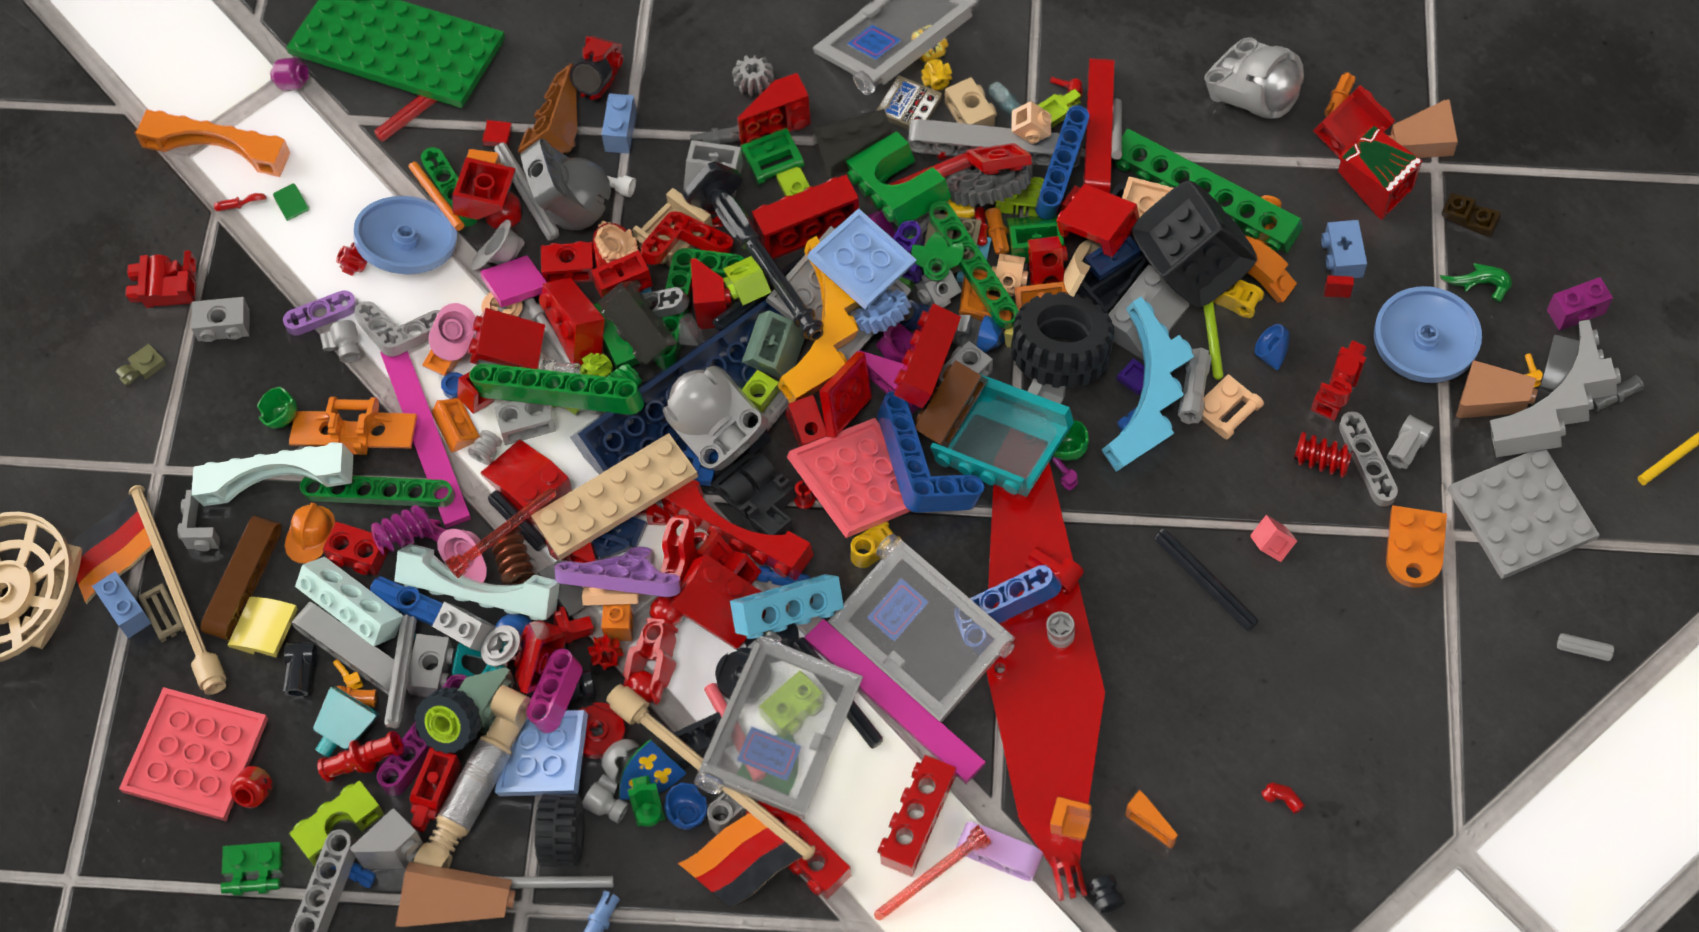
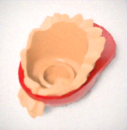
[593,221,638,267]

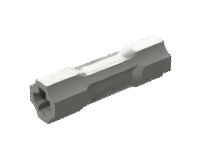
[1178,348,1211,424]

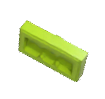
[776,167,810,196]

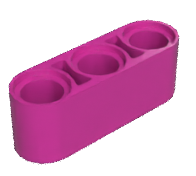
[526,649,582,733]

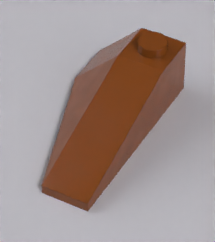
[518,63,577,154]

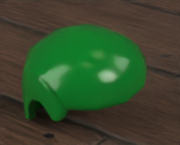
[257,387,297,429]
[1053,419,1089,461]

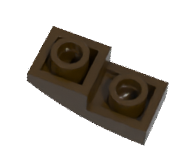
[1442,193,1501,237]

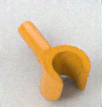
[1525,353,1543,388]
[333,659,363,689]

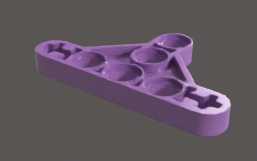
[554,547,681,597]

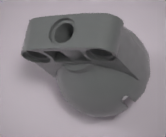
[521,138,611,230]

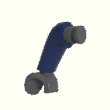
[899,300,982,347]

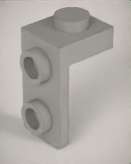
[178,490,220,551]

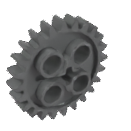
[948,166,1031,207]

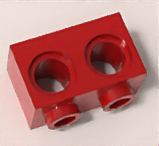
[1028,236,1067,285]
[591,250,652,306]
[322,522,389,576]

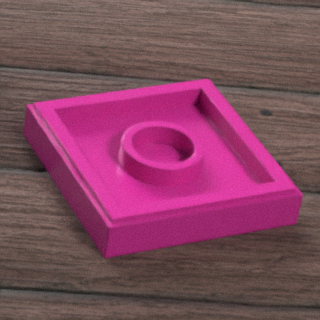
[480,256,547,308]

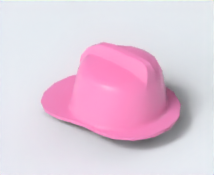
[428,303,475,361]
[437,528,487,583]

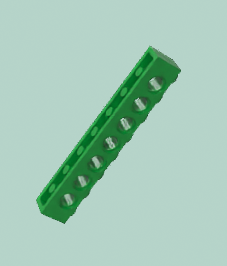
[1111,129,1303,253]

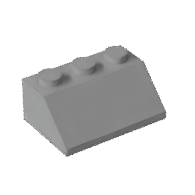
[1108,264,1190,360]

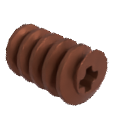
[489,526,536,585]

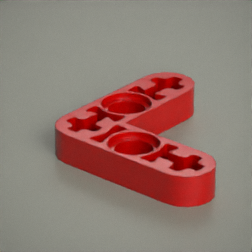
[640,211,733,265]

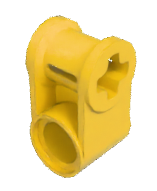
[1214,279,1264,318]
[851,521,902,568]

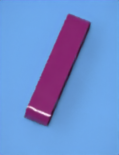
[377,674,467,796]

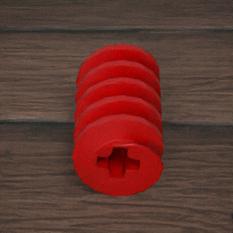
[1294,432,1353,478]

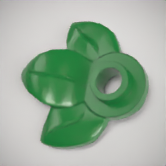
[911,232,964,281]

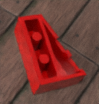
[539,278,605,368]

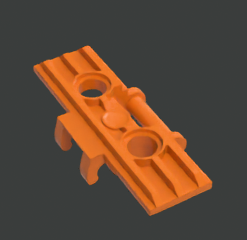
[289,397,417,455]

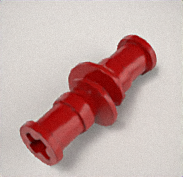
[317,731,404,782]

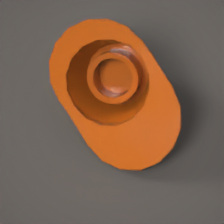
[285,502,335,564]

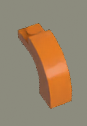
[1245,235,1297,303]

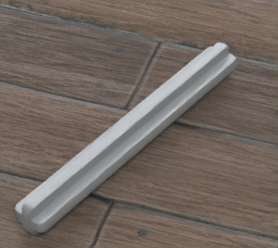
[494,142,560,241]
[384,615,417,729]

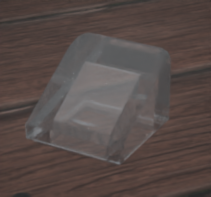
[679,313,704,346]

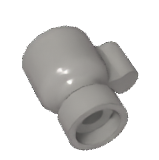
[320,320,360,363]
[583,774,629,824]

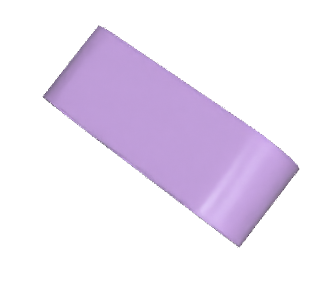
[955,822,1043,881]

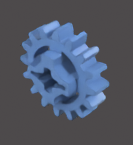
[854,289,911,334]

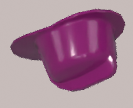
[876,323,913,363]

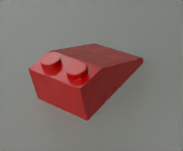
[480,439,573,525]
[514,620,569,694]

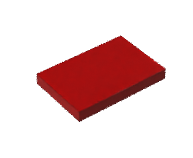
[819,351,872,438]

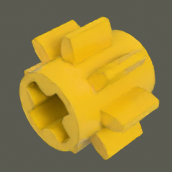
[921,59,952,90]

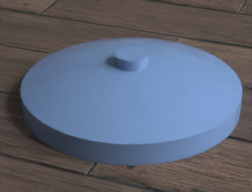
[353,196,457,274]
[1374,286,1482,383]

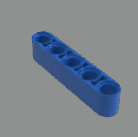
[1035,105,1089,219]

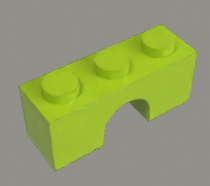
[289,780,384,867]

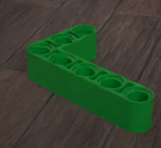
[652,248,744,369]

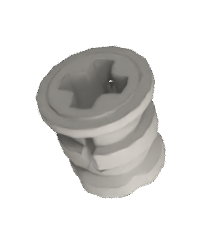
[468,430,502,465]

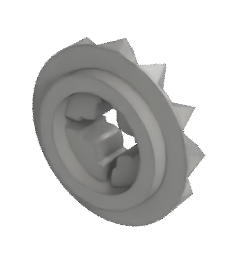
[481,625,523,668]

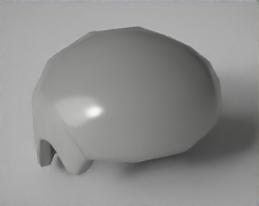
[602,739,640,784]

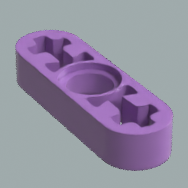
[283,290,357,335]

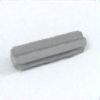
[1557,633,1614,661]

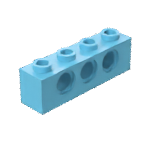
[730,574,844,639]

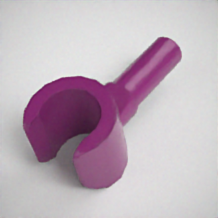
[1052,457,1078,491]

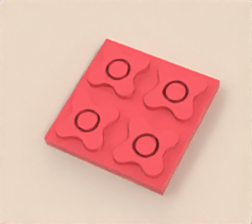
[787,418,910,538]
[119,687,268,821]

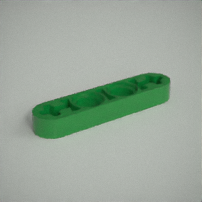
[421,147,478,227]

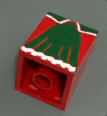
[1338,126,1422,220]

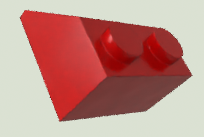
[453,157,516,220]
[691,258,732,330]

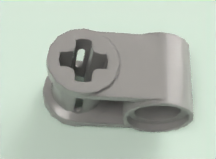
[707,792,759,834]

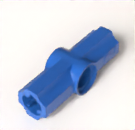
[370,576,443,626]

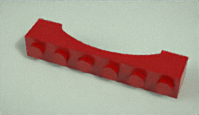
[661,480,814,581]

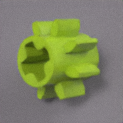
[580,352,613,377]

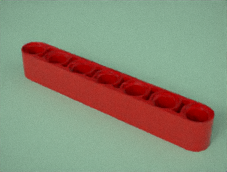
[1084,58,1114,193]

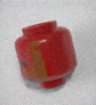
[230,766,273,808]

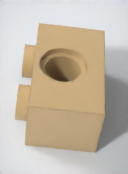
[945,77,997,127]

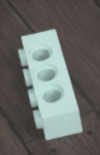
[295,557,403,646]

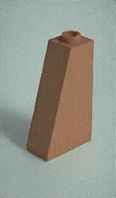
[396,862,516,927]

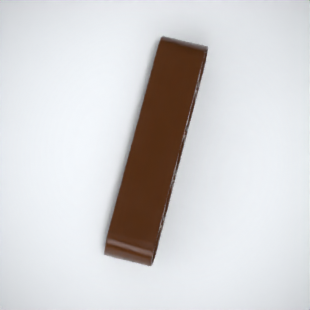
[200,515,282,641]

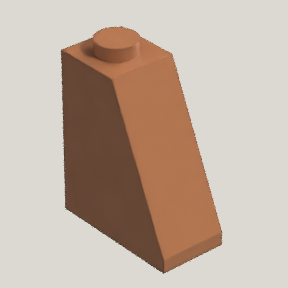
[1388,100,1458,158]
[1456,360,1538,418]

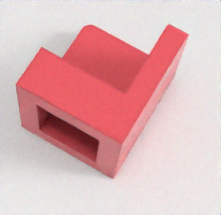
[1251,515,1297,562]

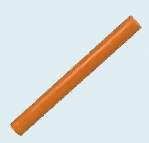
[409,162,464,231]

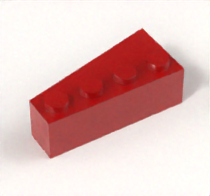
[894,303,961,409]

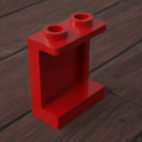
[1313,85,1395,157]
[1056,184,1140,257]
[468,307,545,369]

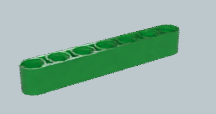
[469,363,644,414]

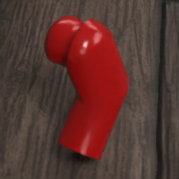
[1262,782,1305,814]

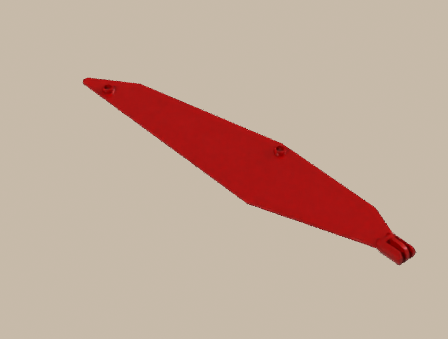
[986,429,1105,901]

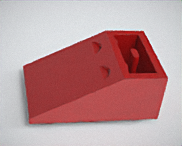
[737,73,811,146]

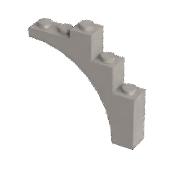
[1490,320,1621,457]

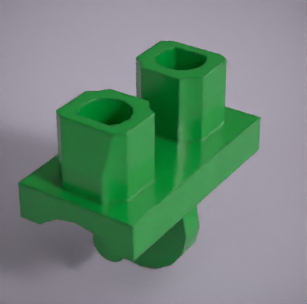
[628,775,665,827]

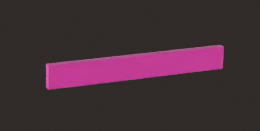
[380,351,471,528]
[804,619,985,784]

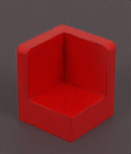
[457,372,494,414]

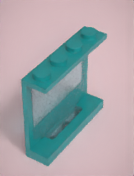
[930,374,1074,497]

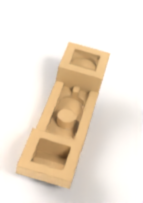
[1064,239,1102,297]
[21,541,82,649]

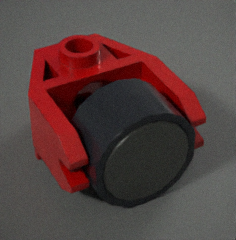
[570,36,624,100]

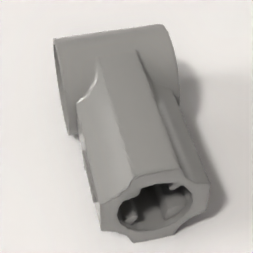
[1387,415,1434,469]

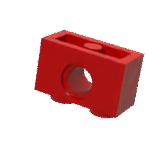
[541,241,595,283]

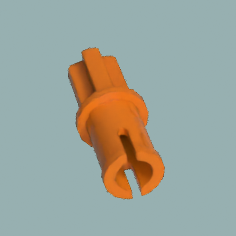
[1324,73,1356,117]
[985,208,1010,255]

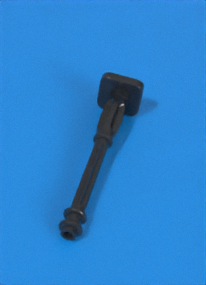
[682,161,824,341]

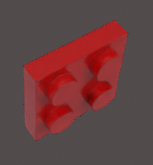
[967,143,1032,174]

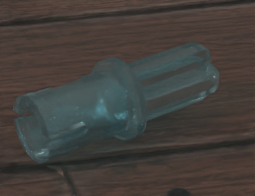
[988,81,1021,117]

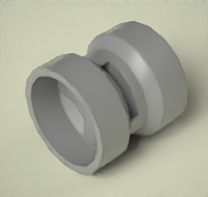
[1046,612,1075,648]

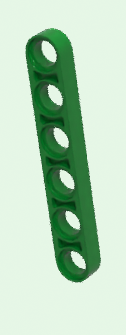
[929,201,1019,329]
[300,476,455,507]

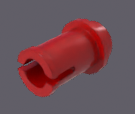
[794,480,815,509]

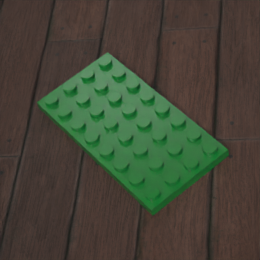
[286,0,505,108]

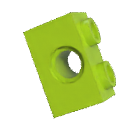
[723,256,771,305]

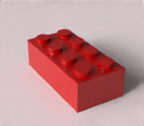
[752,175,859,260]

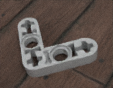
[355,301,440,356]

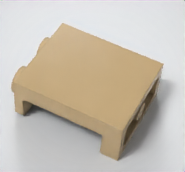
[632,188,712,267]

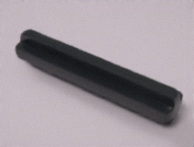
[488,490,547,551]

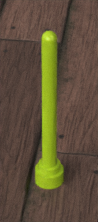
[1203,301,1223,380]

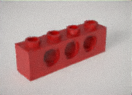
[877,755,956,877]
[746,801,852,900]

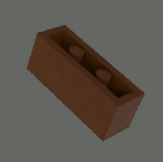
[915,360,988,448]

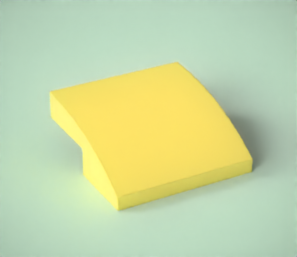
[228,597,298,658]

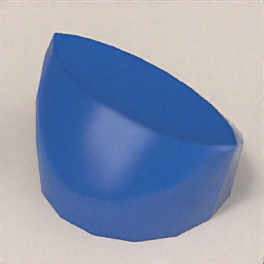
[977,315,1005,353]
[1254,324,1290,370]

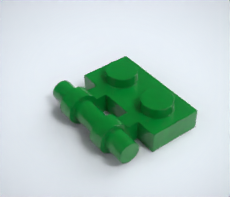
[220,842,282,896]

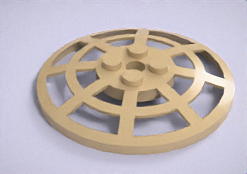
[0,512,73,662]

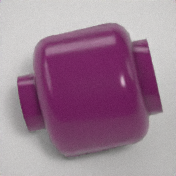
[270,57,309,91]

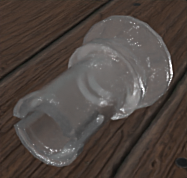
[539,357,581,374]

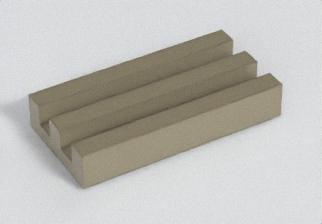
[138,583,185,642]

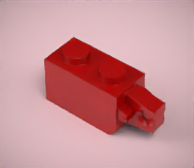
[410,747,462,833]

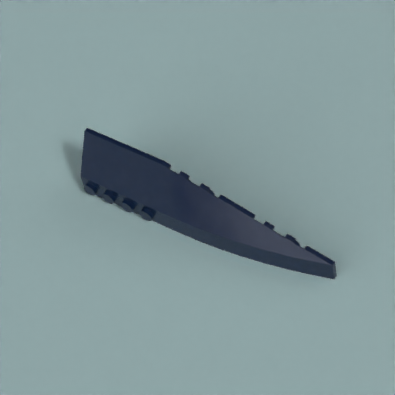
[570,298,786,475]

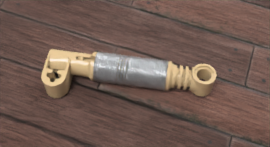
[413,685,531,869]

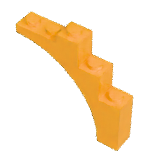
[778,236,860,403]

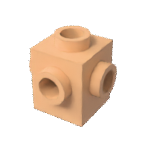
[1012,101,1052,145]
[992,254,1028,296]

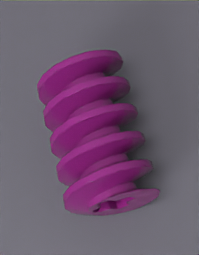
[371,505,434,555]

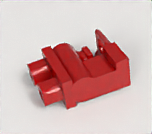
[126,250,197,308]
[1311,341,1367,422]

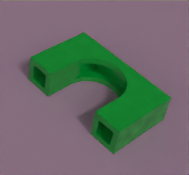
[846,131,952,227]

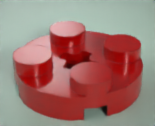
[579,702,626,759]

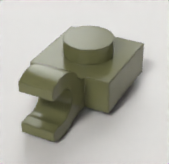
[116,344,166,386]

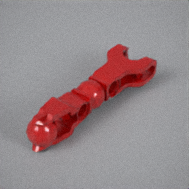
[623,514,708,705]

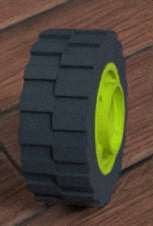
[414,687,481,754]

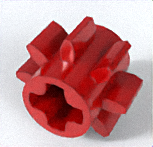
[336,242,367,276]
[588,633,623,670]

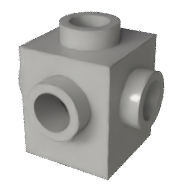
[915,269,962,307]

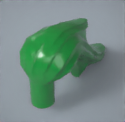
[1440,263,1512,303]

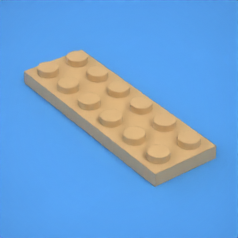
[531,433,698,560]

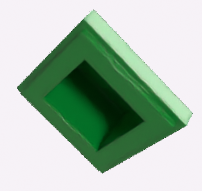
[272,183,309,221]

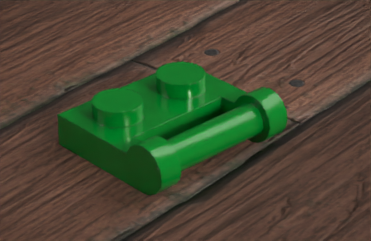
[741,128,805,185]

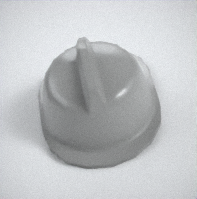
[471,219,524,270]

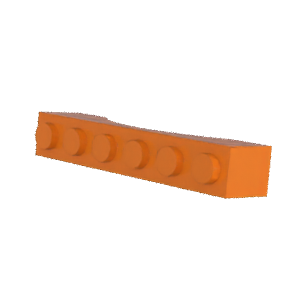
[135,109,290,177]

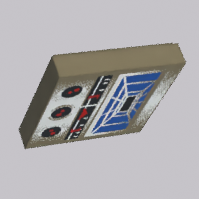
[876,75,942,130]

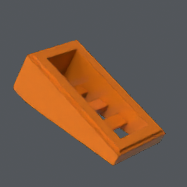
[1125,790,1178,848]

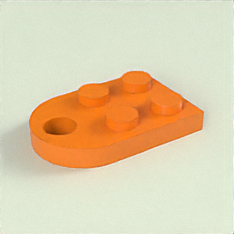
[1386,505,1447,588]

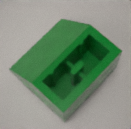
[1006,214,1064,264]

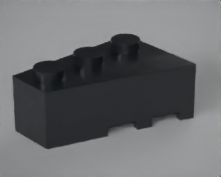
[1076,237,1150,314]

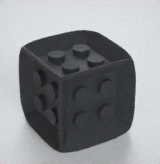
[1131,180,1257,307]

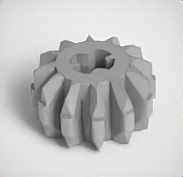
[732,54,774,97]

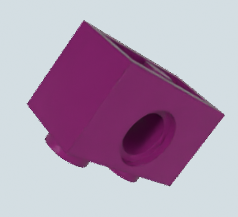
[1547,277,1613,331]

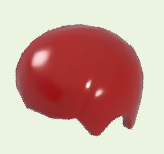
[485,191,521,229]

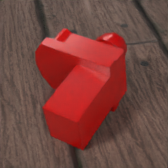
[554,606,594,643]

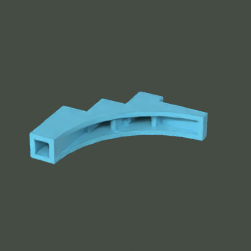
[1102,296,1194,472]

